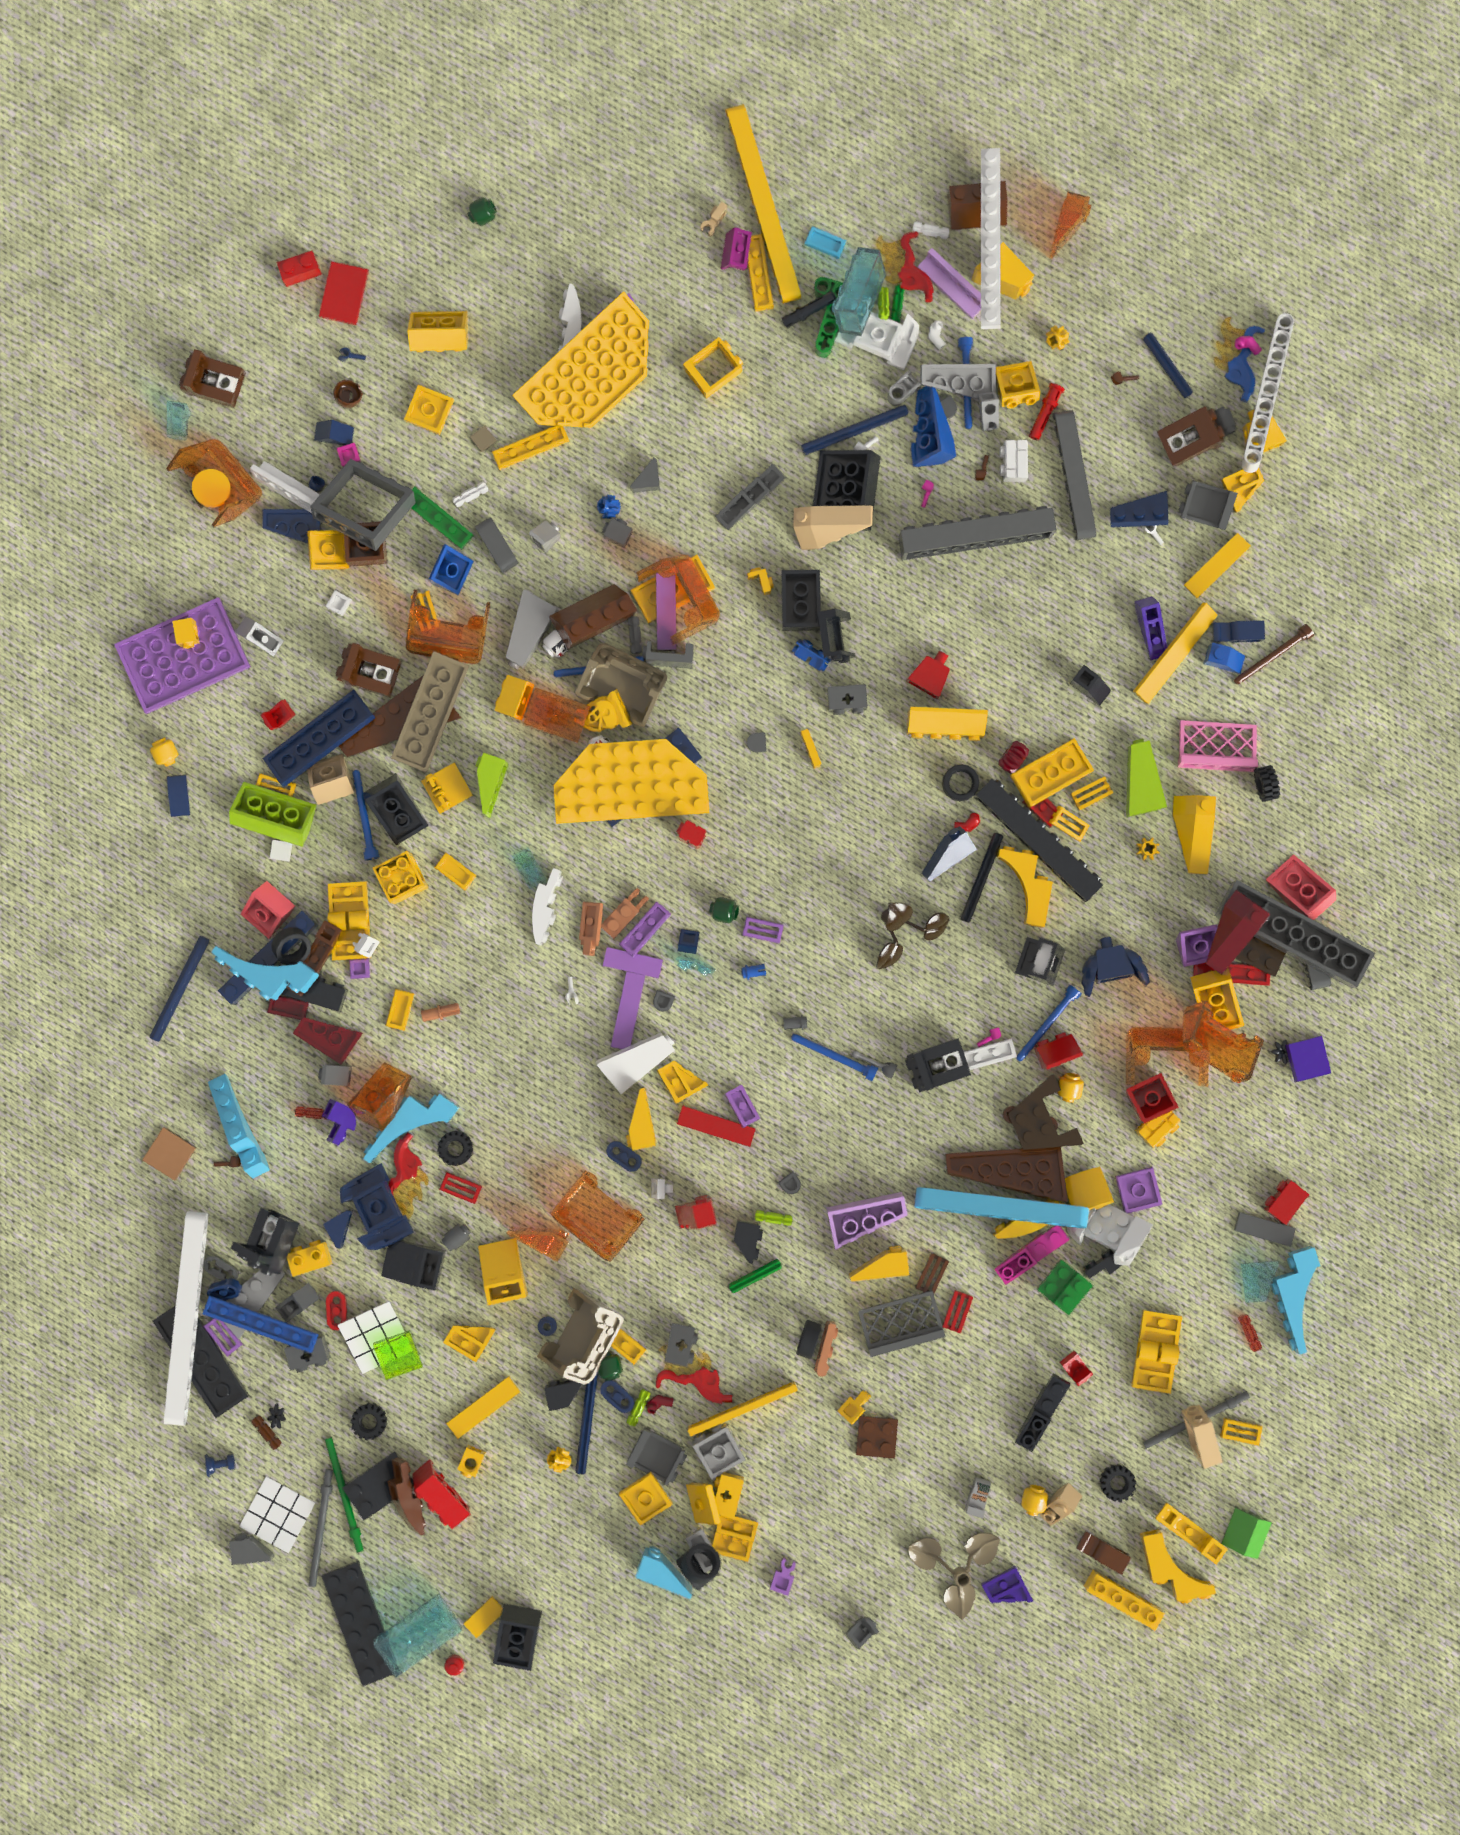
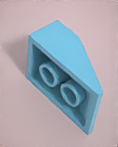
[635,1546,692,1599]

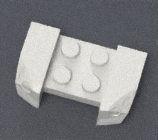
[835,298,919,371]
[1067,1204,1153,1266]

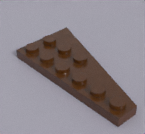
[339,675,461,757]

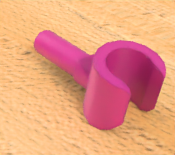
[921,480,934,508]
[977,1027,1001,1047]

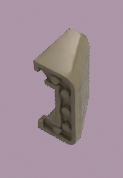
[575,643,668,728]
[537,1288,623,1384]

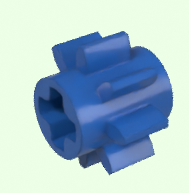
[597,494,621,519]

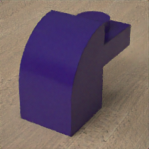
[321,1099,356,1146]

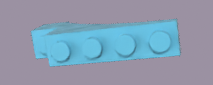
[211,946,319,1000]
[208,1074,270,1178]
[363,1093,460,1163]
[1271,1246,1320,1355]

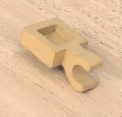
[700,201,728,237]

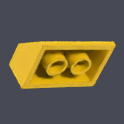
[407,311,468,352]

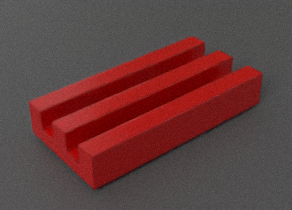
[439,1172,482,1204]
[942,1290,973,1334]

